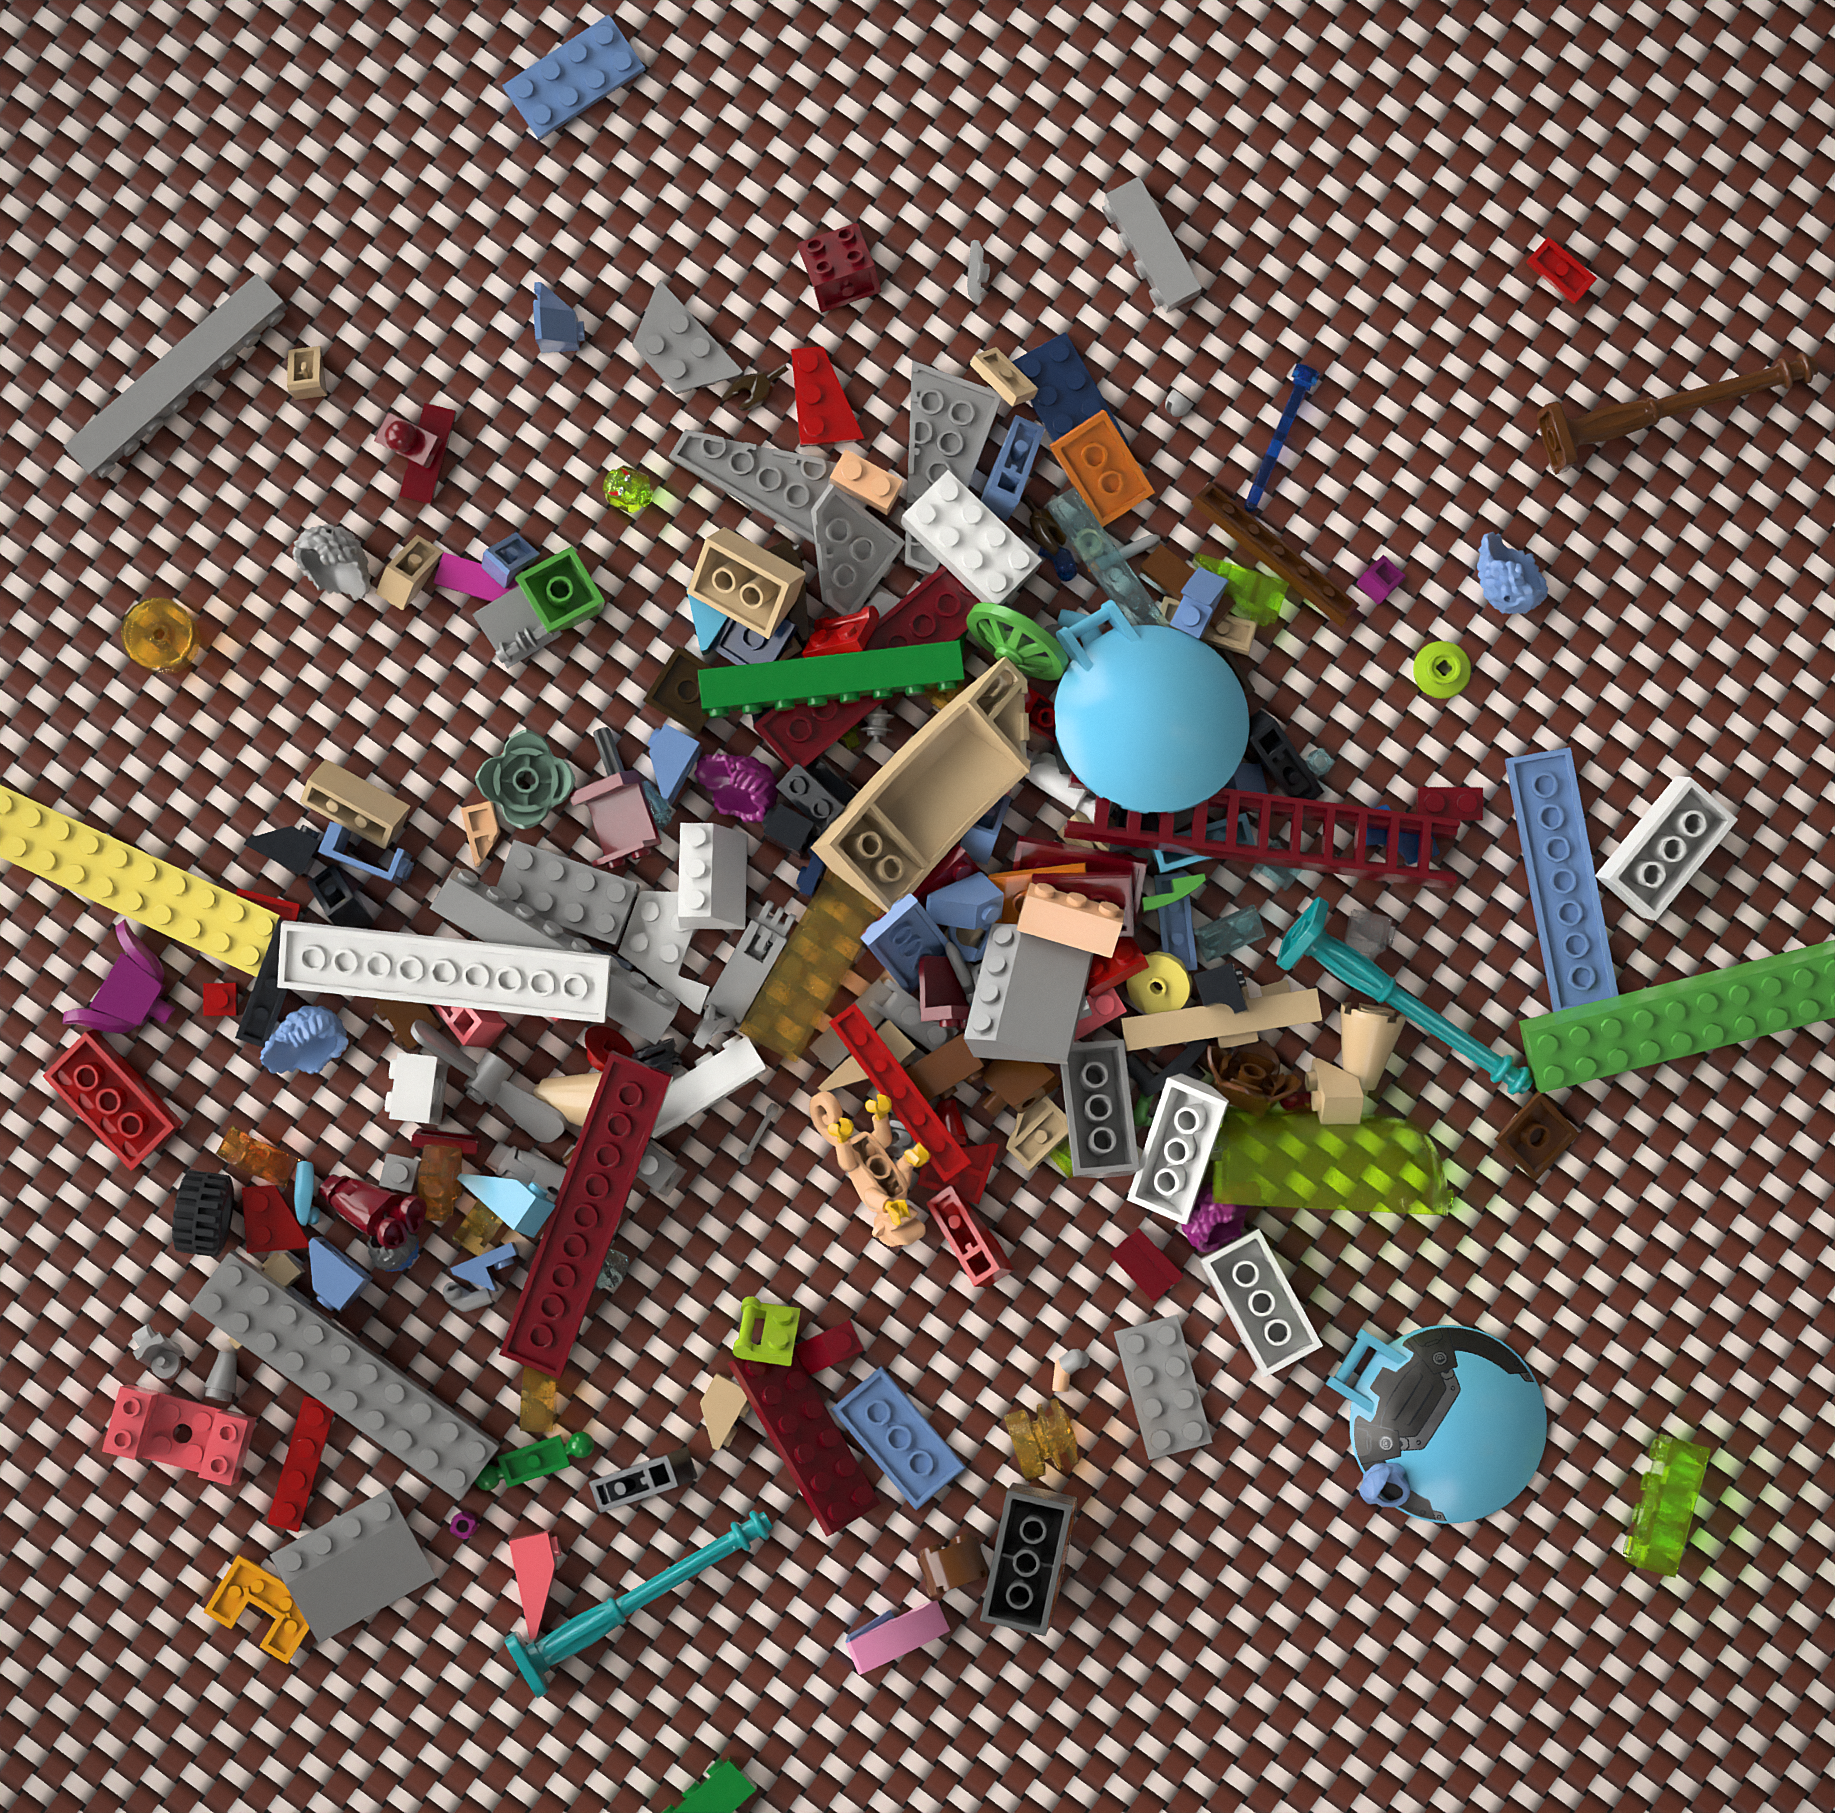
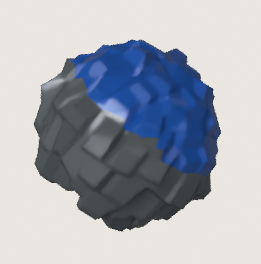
[367,1230,419,1272]

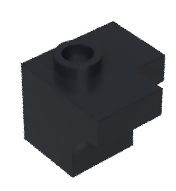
[1194,962,1249,1015]

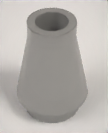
[204,1351,238,1402]

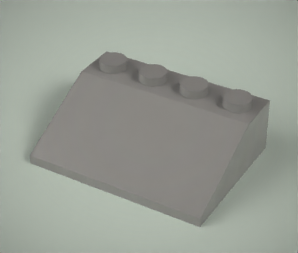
[964,923,1094,1064]
[270,1489,437,1644]

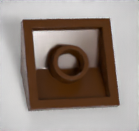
[1494,1091,1580,1181]

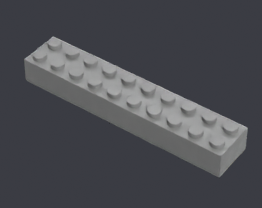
[189,1249,499,1501]

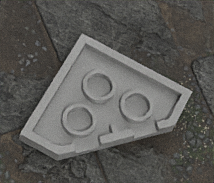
[811,484,906,616]

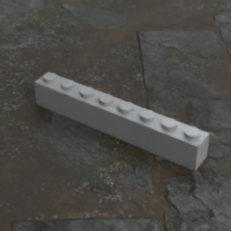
[63,273,288,480]
[430,866,680,1045]

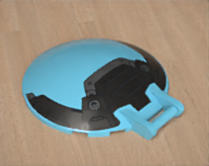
[1326,1325,1547,1524]

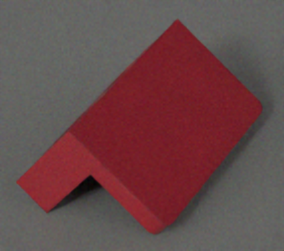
[1110,1228,1184,1301]

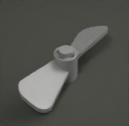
[411,1019,568,1143]

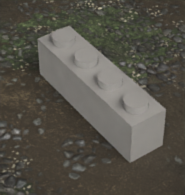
[1102,176,1202,313]

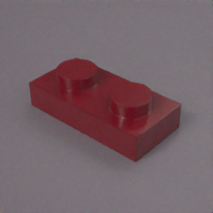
[1416,787,1483,821]

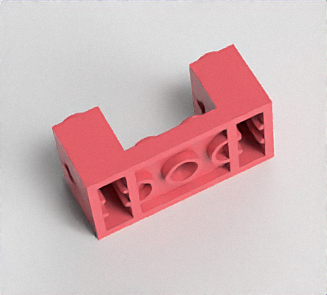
[102,1384,257,1486]

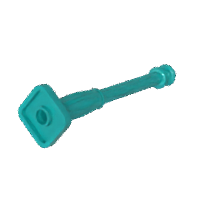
[1276,897,1533,1095]
[504,1510,773,1699]

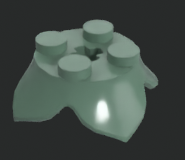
[475,729,576,829]

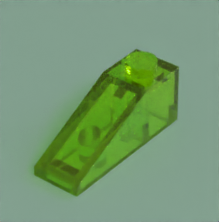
[1192,552,1289,626]

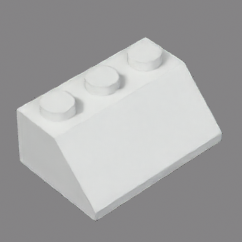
[678,823,748,929]

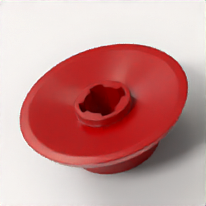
[584,1025,635,1072]

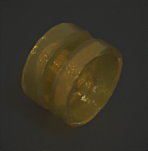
[121,597,201,674]

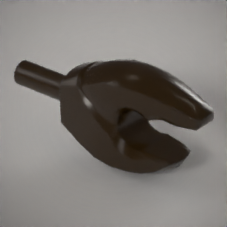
[722,364,788,411]
[1022,494,1067,556]

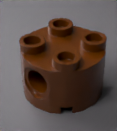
[916,1532,990,1597]

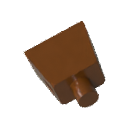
[981,1059,1062,1117]

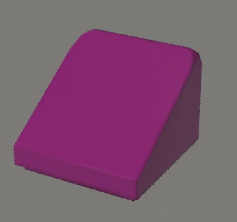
[1356,555,1406,605]

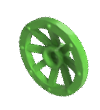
[966,602,1069,680]

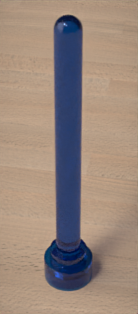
[1244,364,1320,512]

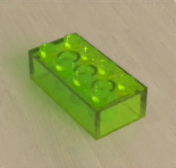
[1623,1433,1711,1578]

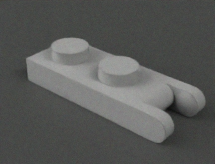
[868,979,959,1052]

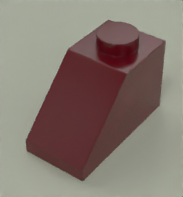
[794,1319,864,1376]

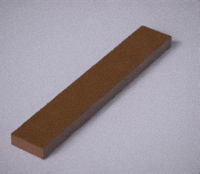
[1191,482,1360,627]

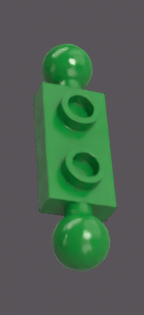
[474,1431,594,1491]

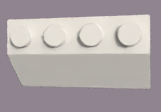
[652,1034,769,1139]
[1127,1074,1229,1225]

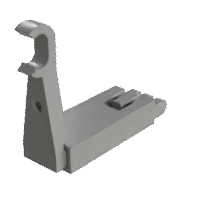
[692,900,797,1049]

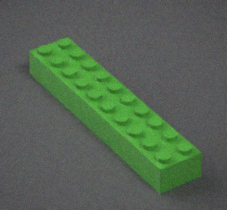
[1519,940,1835,1093]

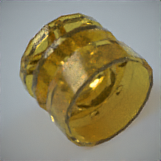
[1004,1398,1079,1482]

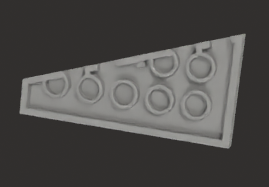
[905,360,1002,575]
[669,429,867,545]

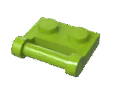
[733,1297,801,1366]

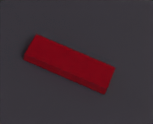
[399,403,457,506]

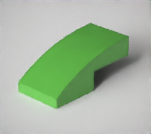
[1140,874,1206,913]

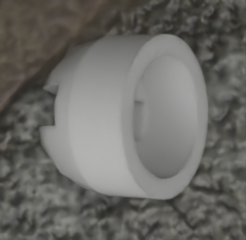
[1165,389,1194,417]

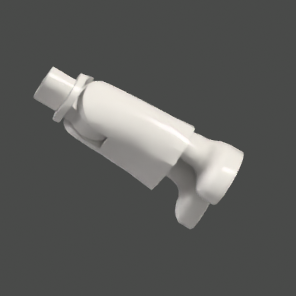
[1024,748,1117,823]

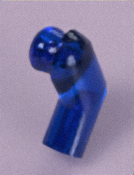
[1038,546,1077,582]

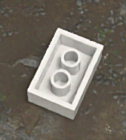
[385,1052,449,1125]

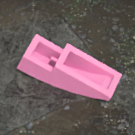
[846,1600,950,1675]

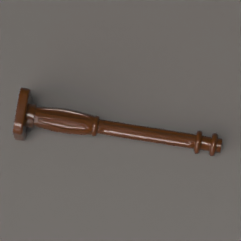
[1537,352,1818,475]

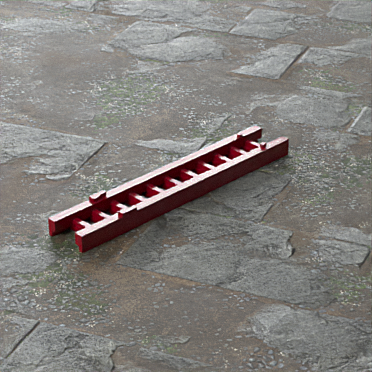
[1064,771,1460,889]

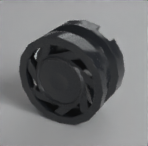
[631,1038,683,1072]

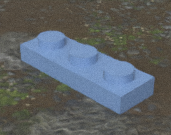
[1154,872,1198,971]

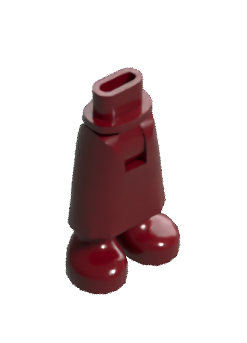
[318,1174,427,1249]

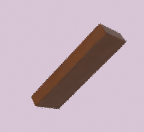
[1140,544,1236,629]

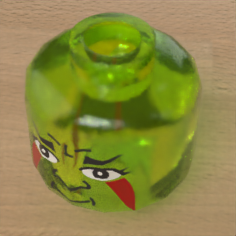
[603,465,653,513]

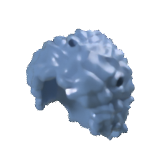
[1477,532,1548,614]
[260,1006,349,1074]

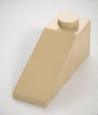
[818,1020,916,1092]

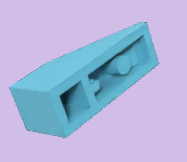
[456,1173,556,1238]

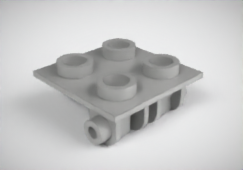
[472,585,563,669]

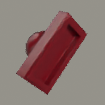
[374,412,443,469]
[411,1128,482,1173]

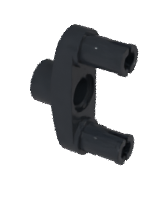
[1126,1008,1212,1098]

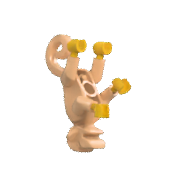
[809,1091,931,1247]

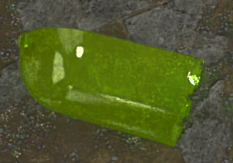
[1212,1106,1454,1216]

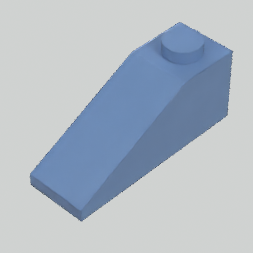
[980,415,1045,522]

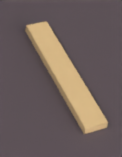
[1121,988,1322,1051]

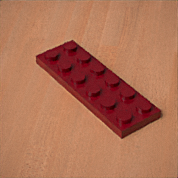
[728,1344,881,1537]

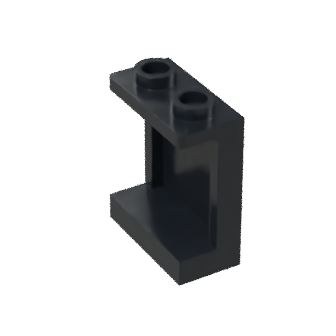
[776,756,858,832]

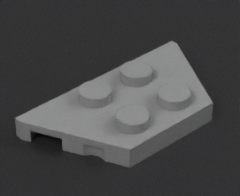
[632,280,744,395]

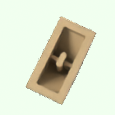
[287,346,327,400]

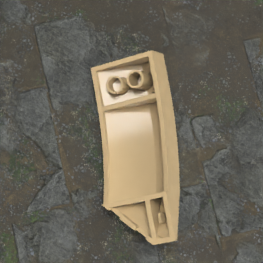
[811,656,1031,913]

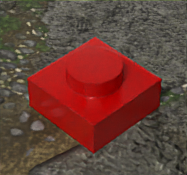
[203,983,238,1016]

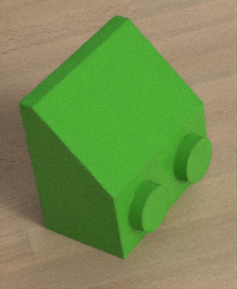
[515,546,605,634]

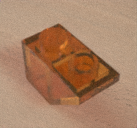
[216,1125,300,1188]

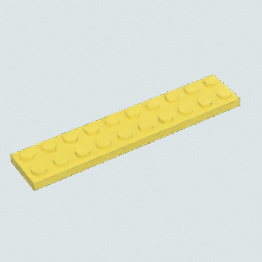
[0,785,280,977]

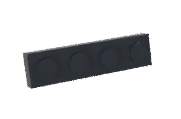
[235,916,296,1048]

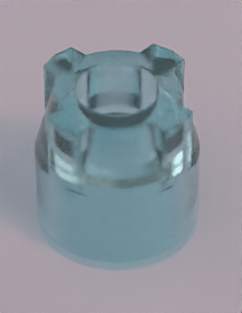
[1305,748,1333,777]

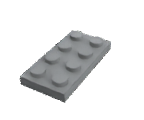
[1114,1314,1213,1460]

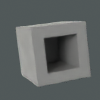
[379,1153,423,1193]

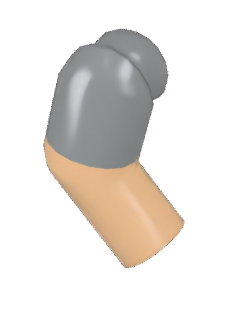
[1052,1349,1090,1392]

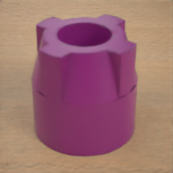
[449,1511,479,1539]

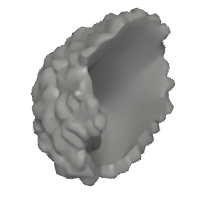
[292,524,371,601]

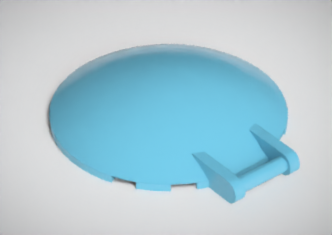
[1054,599,1249,814]

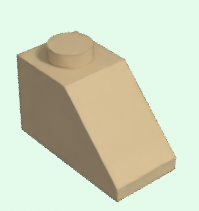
[375,535,444,610]

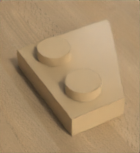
[1006,1095,1069,1172]

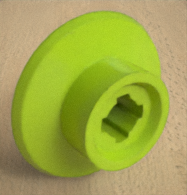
[1413,641,1471,699]

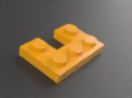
[203,1554,310,1664]

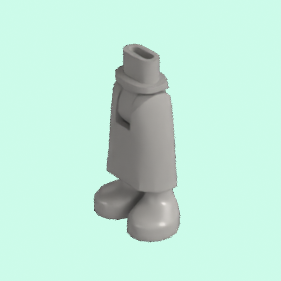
[486,1141,567,1217]

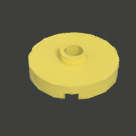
[1126,951,1193,1014]

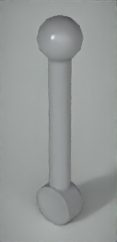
[738,1103,779,1165]

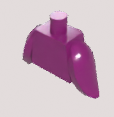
[62,919,175,1034]

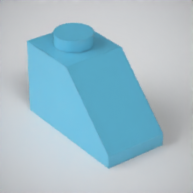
[686,588,728,655]

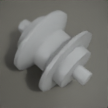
[861,704,894,743]

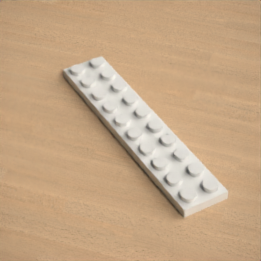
[277,920,611,1023]

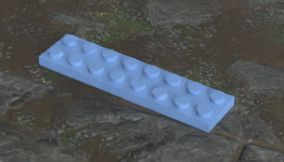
[1505,747,1619,1012]

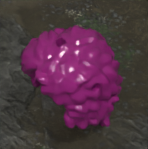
[694,753,779,824]
[1181,1179,1262,1253]

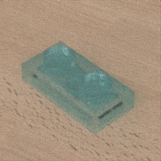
[1193,904,1266,962]

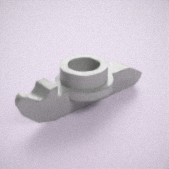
[967,240,990,304]

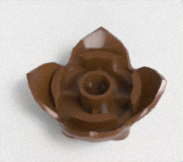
[1207,1040,1303,1117]

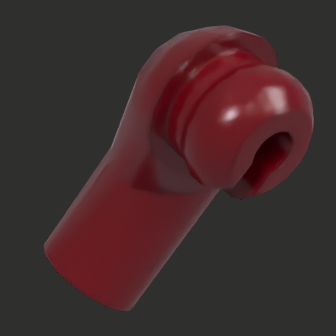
[1279,1091,1312,1111]

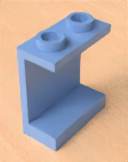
[318,821,414,885]

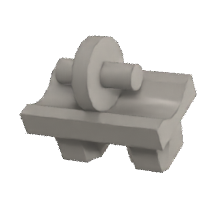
[132,1324,185,1379]

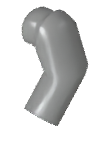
[443,1282,493,1312]

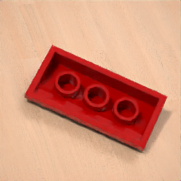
[43,1029,184,1171]

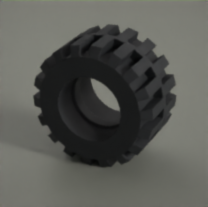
[172,1170,234,1257]

